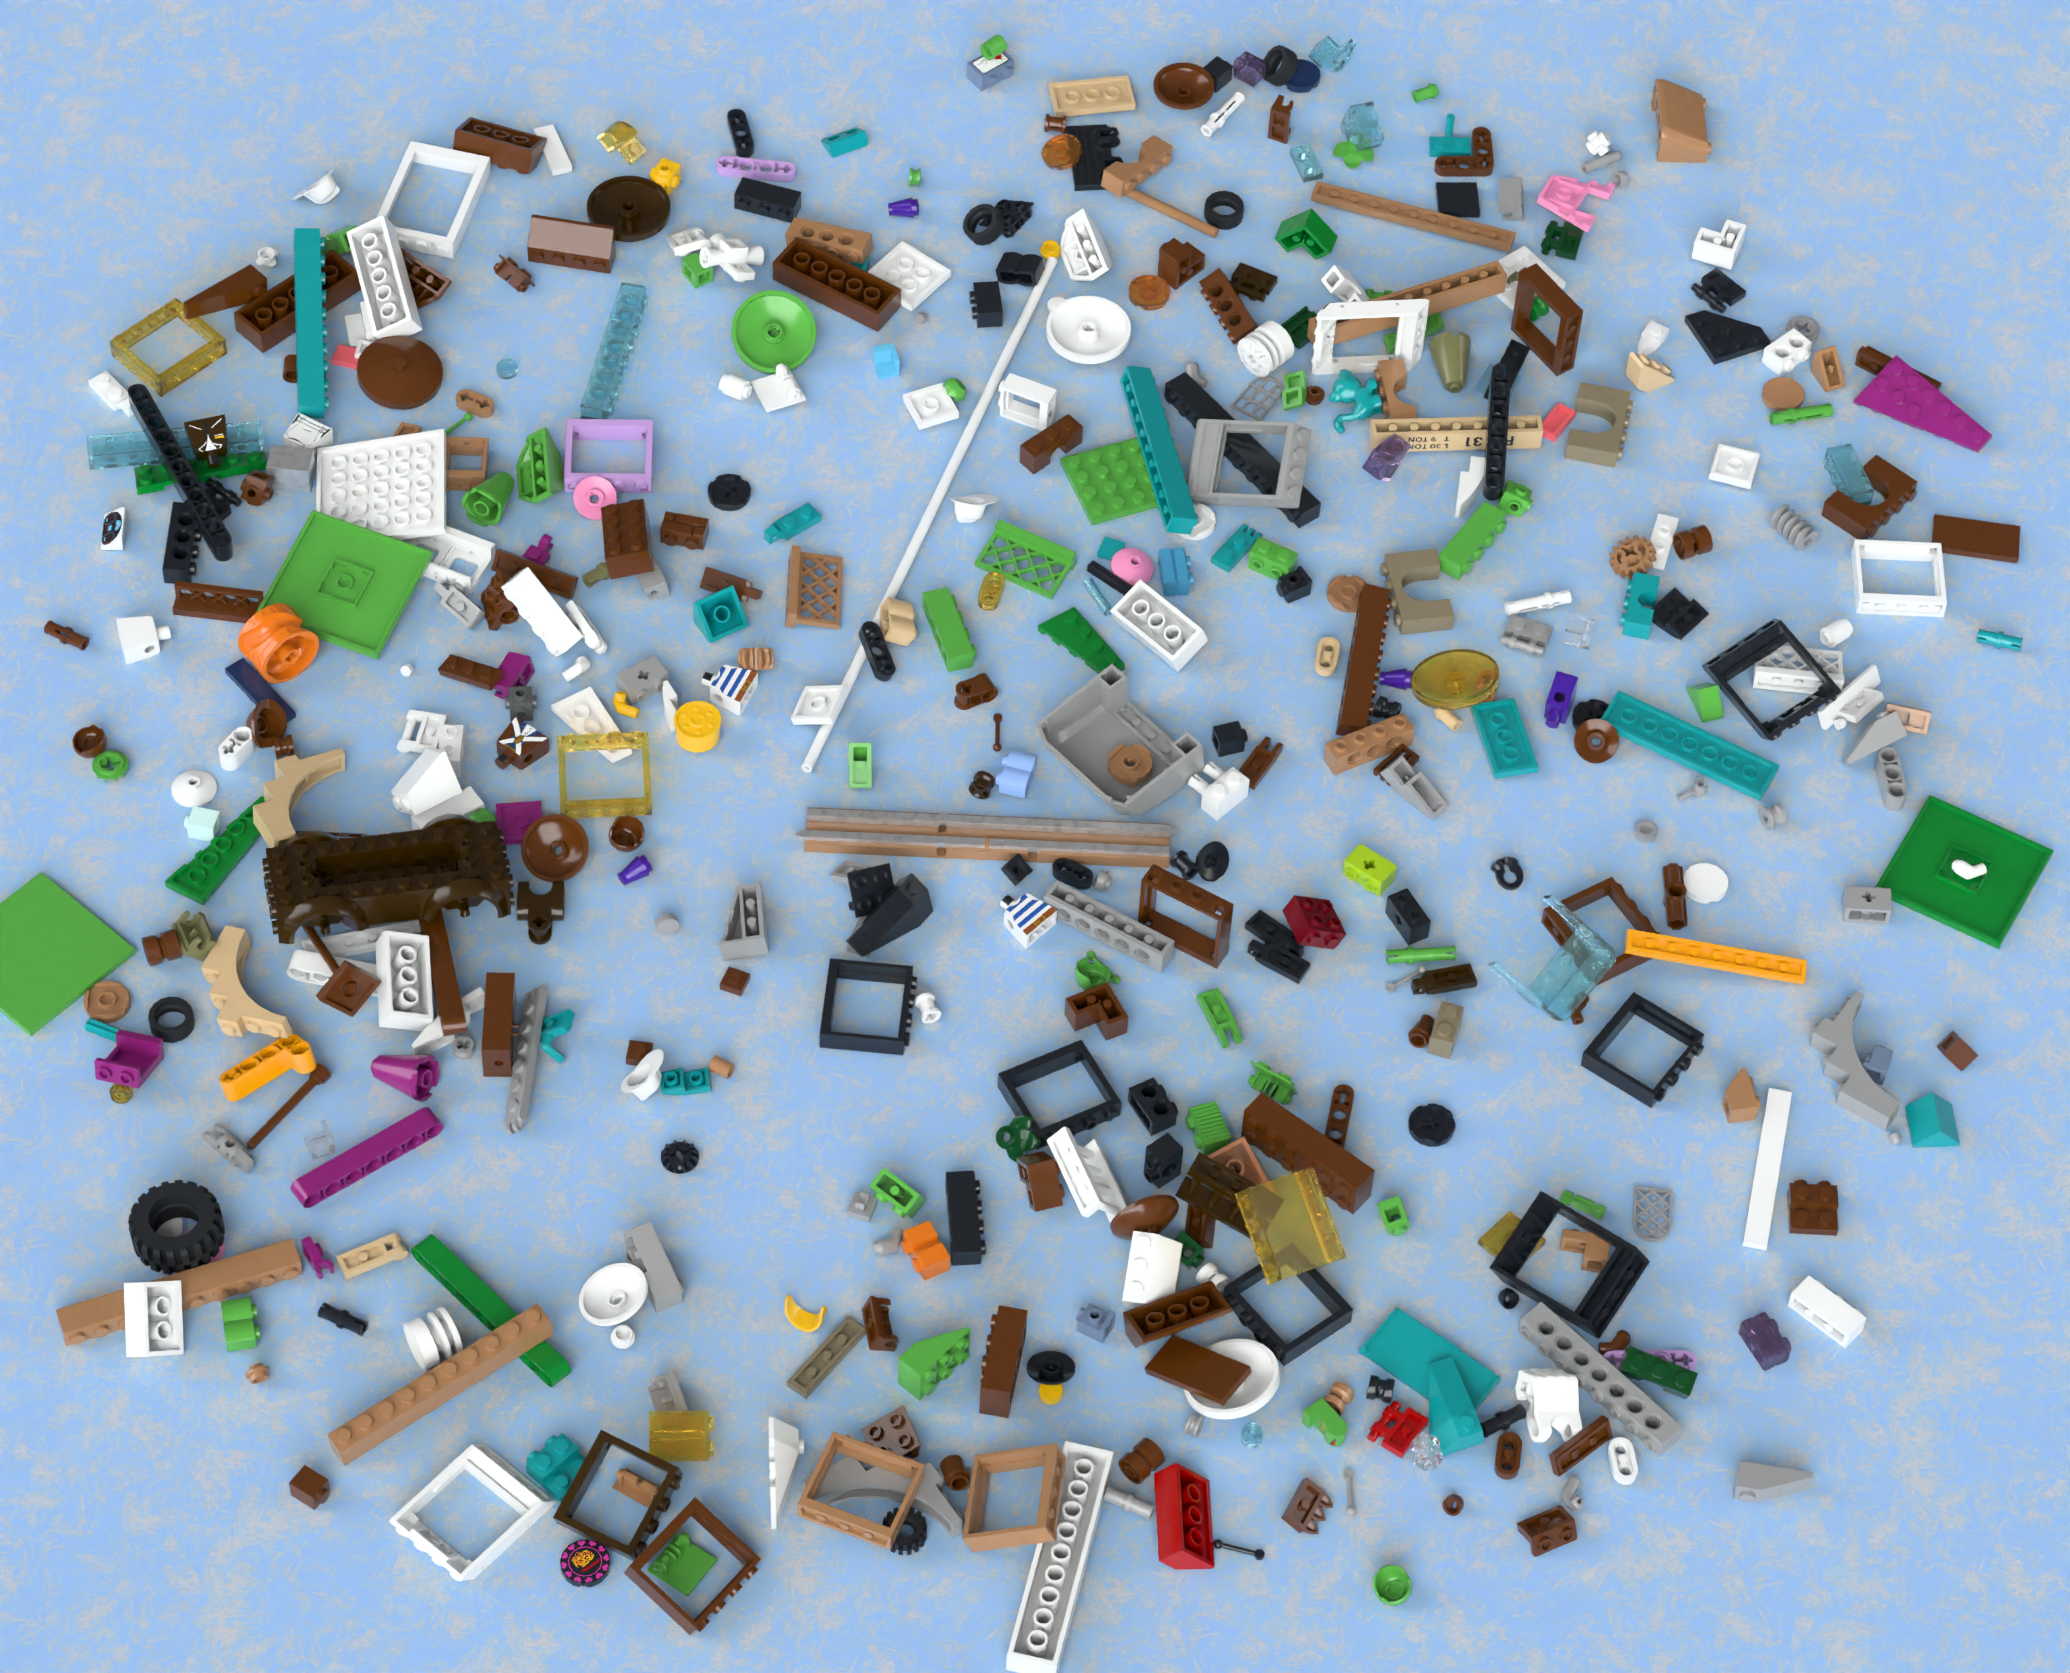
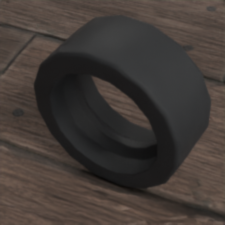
[1261,45,1298,86]
[1204,191,1244,230]
[963,204,1004,246]
[148,997,195,1043]

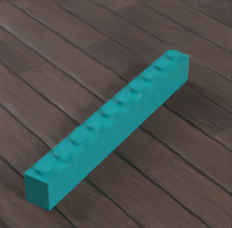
[293,228,329,418]
[1120,366,1198,535]

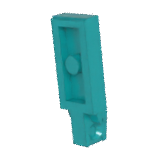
[764,502,821,544]

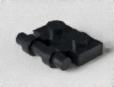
[1691,267,1746,313]
[204,478,242,521]

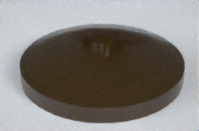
[587,176,670,242]

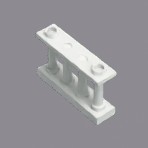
[1047,1126,1128,1224]

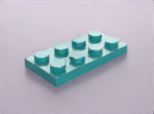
[1471,698,1538,779]

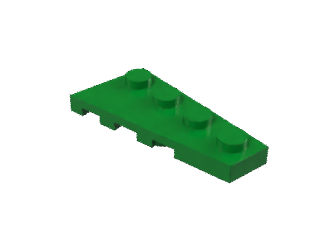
[1038,607,1125,674]

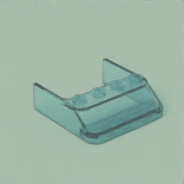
[1487,895,1616,1021]

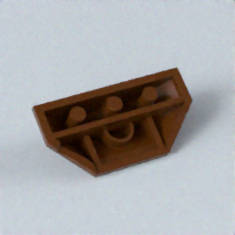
[401,248,452,310]

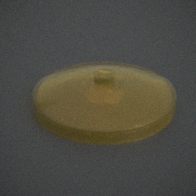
[1411,649,1500,710]

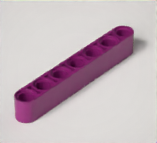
[290,1107,443,1208]

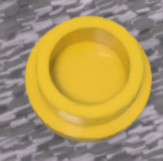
[1040,240,1061,259]

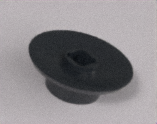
[1196,841,1229,882]

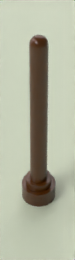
[247,1064,331,1149]

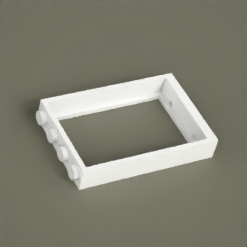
[377,141,491,259]

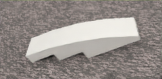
[411,987,485,1055]

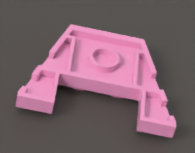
[1537,175,1616,232]

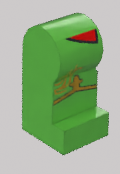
[1302,1398,1347,1447]

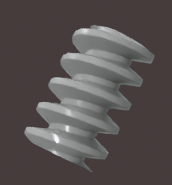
[1771,504,1818,551]

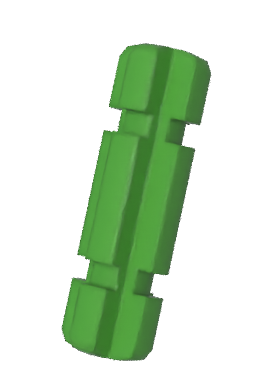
[1560,1190,1606,1219]

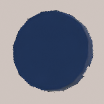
[1283,59,1321,93]

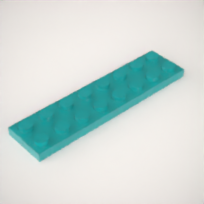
[1601,690,1780,801]

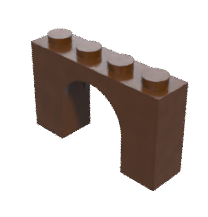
[1821,455,1918,540]

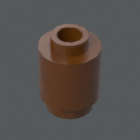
[940,1455,970,1491]

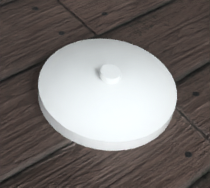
[1046,296,1131,364]
[1183,1339,1281,1419]

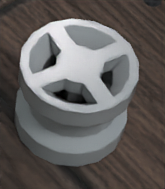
[1760,803,1786,829]

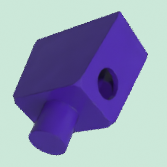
[1544,671,1578,729]

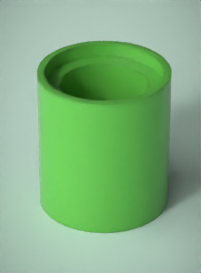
[980,35,1007,60]

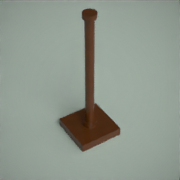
[301,924,381,1017]

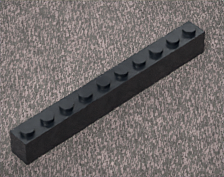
[1164,372,1321,528]

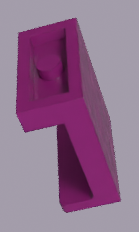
[94,1029,164,1089]

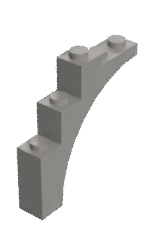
[1810,991,1900,1131]
[802,1456,964,1539]

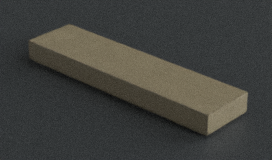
[787,1316,866,1399]

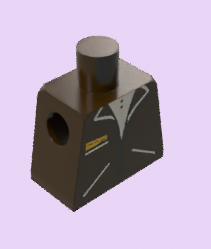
[184,414,228,469]

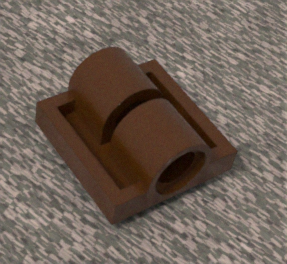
[481,568,519,631]

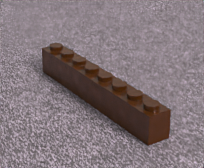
[1335,583,1392,736]

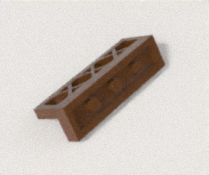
[1855,346,1942,390]
[173,581,264,623]

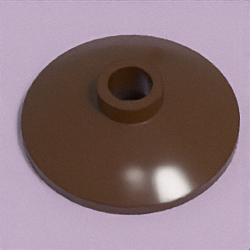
[1574,719,1619,763]

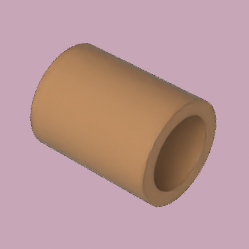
[708,1055,735,1079]

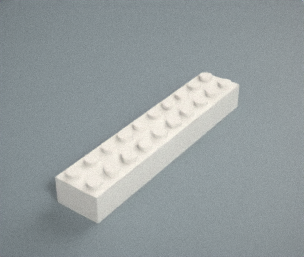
[1006,1441,1114,1673]

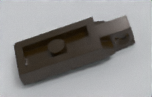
[1411,963,1477,995]

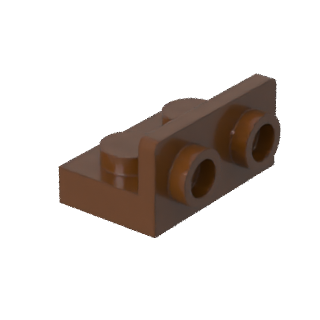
[1517,1505,1577,1557]

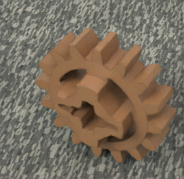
[1609,535,1657,580]

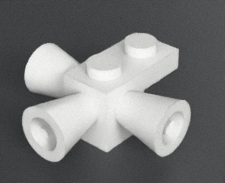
[699,233,764,282]

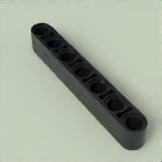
[1483,363,1511,501]

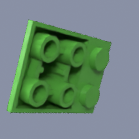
[898,1327,970,1401]

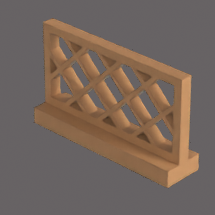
[785,545,843,629]

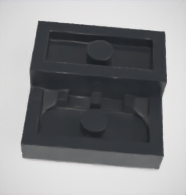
[1651,588,1709,640]

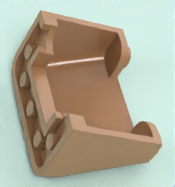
[1651,79,1711,163]

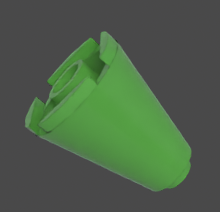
[462,471,515,527]

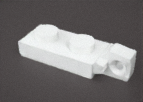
[88,371,134,417]

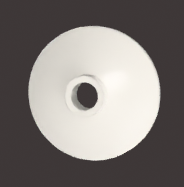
[171,770,217,808]

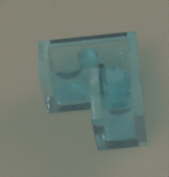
[1340,101,1385,151]

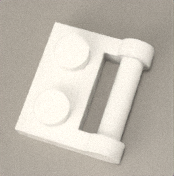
[666,227,711,256]
[396,710,447,753]

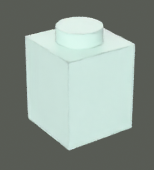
[184,806,222,842]

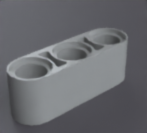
[1875,746,1907,811]

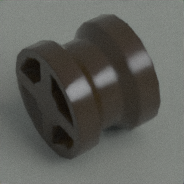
[968,771,996,799]

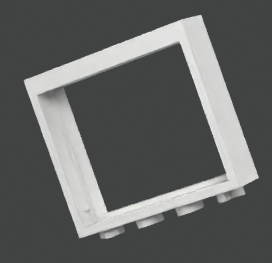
[1851,539,1947,617]

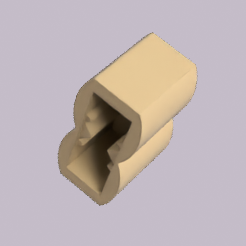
[880,597,917,646]

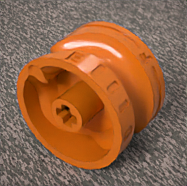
[238,603,319,684]

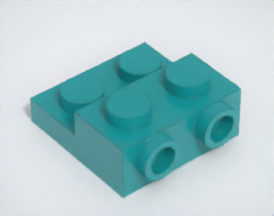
[526,1433,597,1504]

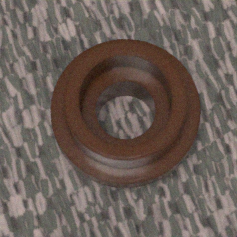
[1306,386,1325,406]

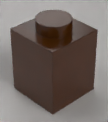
[289,1465,330,1510]

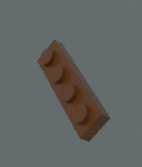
[491,549,579,599]

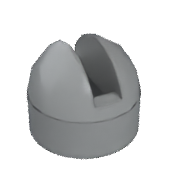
[1612,171,1630,188]

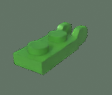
[1196,988,1242,1049]

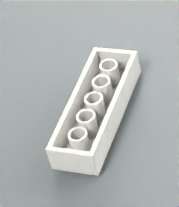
[346,215,423,340]

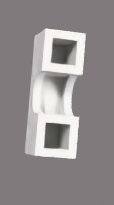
[1321,265,1371,302]

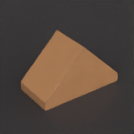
[1811,345,1845,392]

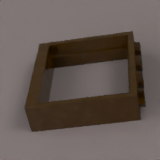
[553,1430,683,1561]

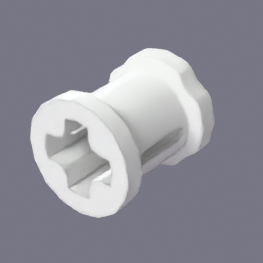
[914,992,941,1024]

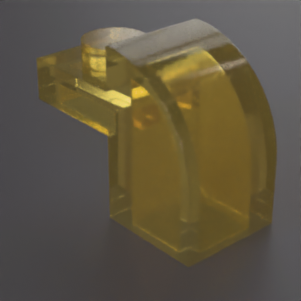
[597,121,647,165]

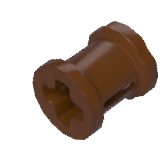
[1044,114,1067,134]

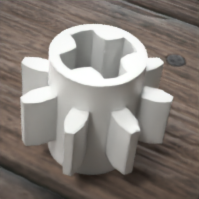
[1586,130,1611,156]

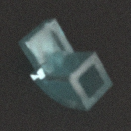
[1308,36,1357,73]

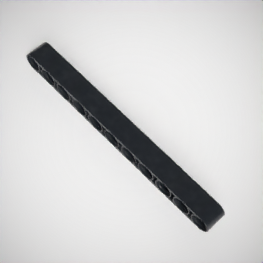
[128,384,234,562]

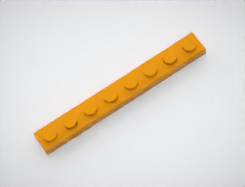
[1624,929,1807,985]

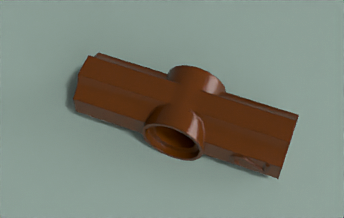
[1662,863,1687,930]

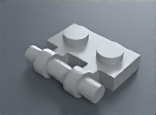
[1500,614,1553,656]

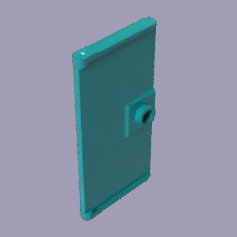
[1359,1307,1501,1411]

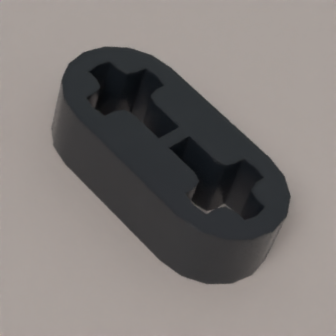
[1052,858,1093,890]

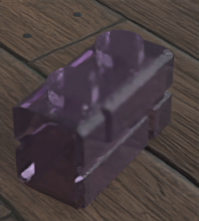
[1738,1312,1791,1371]

